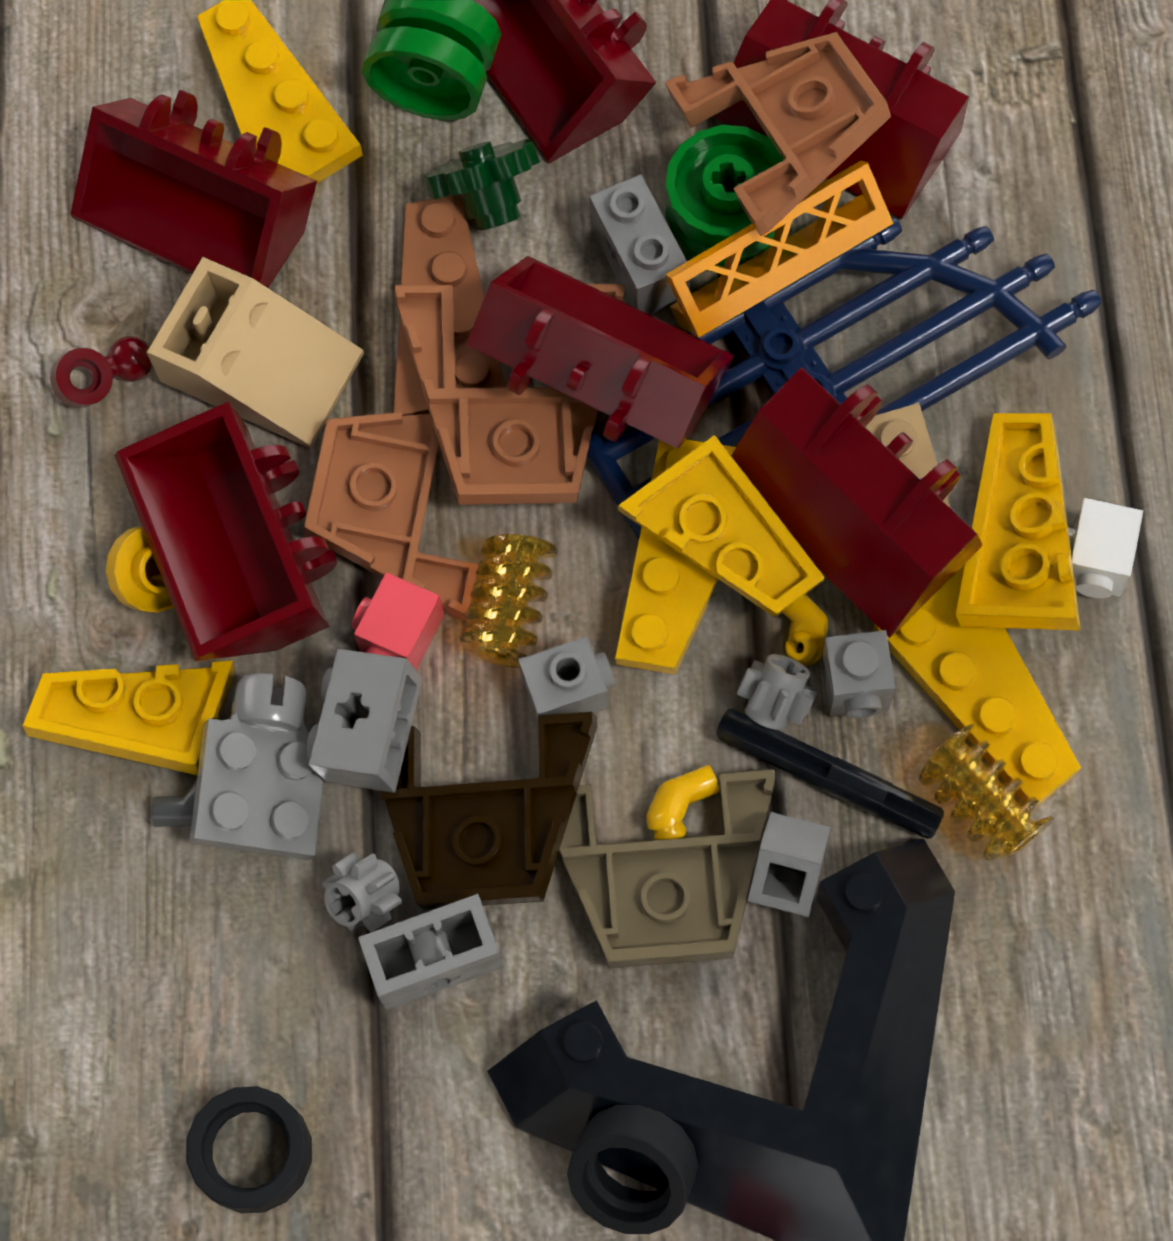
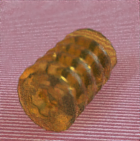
[460,534,558,668]
[918,724,1055,861]

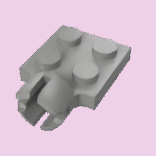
[189,673,323,861]

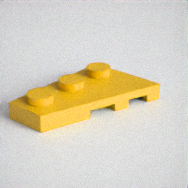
[617,435,825,617]
[22,660,236,775]

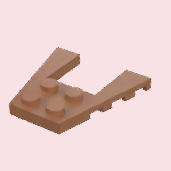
[395,284,625,505]

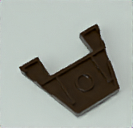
[379,711,597,910]

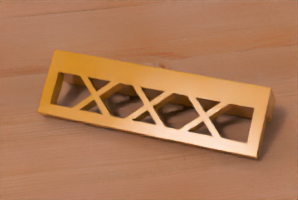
[665,161,894,338]

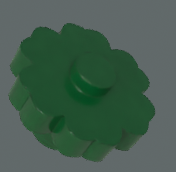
[423,139,540,230]

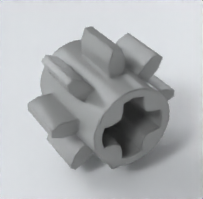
[737,654,818,730]
[323,853,402,932]

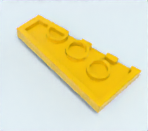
[197,0,363,183]
[956,413,1081,631]
[615,439,736,675]
[872,564,1081,811]

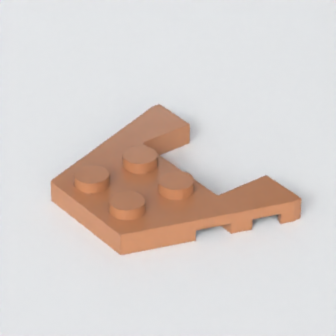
[665,32,891,236]
[304,412,478,621]

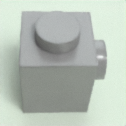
[821,630,895,718]
[518,636,615,723]
[748,812,831,917]

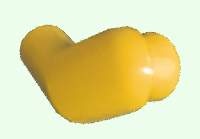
[782,595,828,666]
[646,764,720,840]

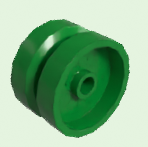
[361,0,501,121]
[665,125,784,272]

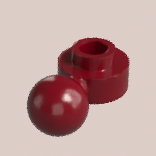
[50,336,153,408]

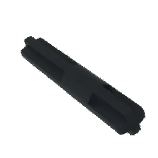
[716,709,944,839]

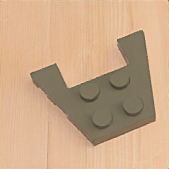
[559,769,775,969]

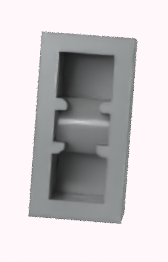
[589,174,690,315]
[307,649,423,793]
[358,894,504,1010]

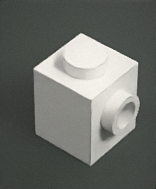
[1068,498,1143,598]

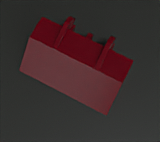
[473,0,656,164]
[712,0,969,219]
[70,90,317,288]
[466,256,734,449]
[731,367,983,638]
[114,401,337,662]

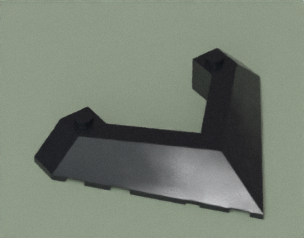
[487,838,955,1241]

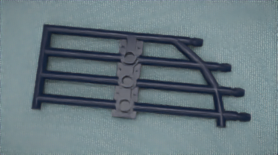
[587,217,1102,539]

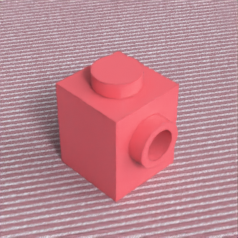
[351,572,445,670]

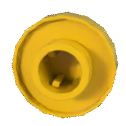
[106,525,174,613]

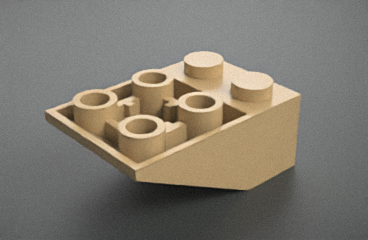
[147,257,364,448]

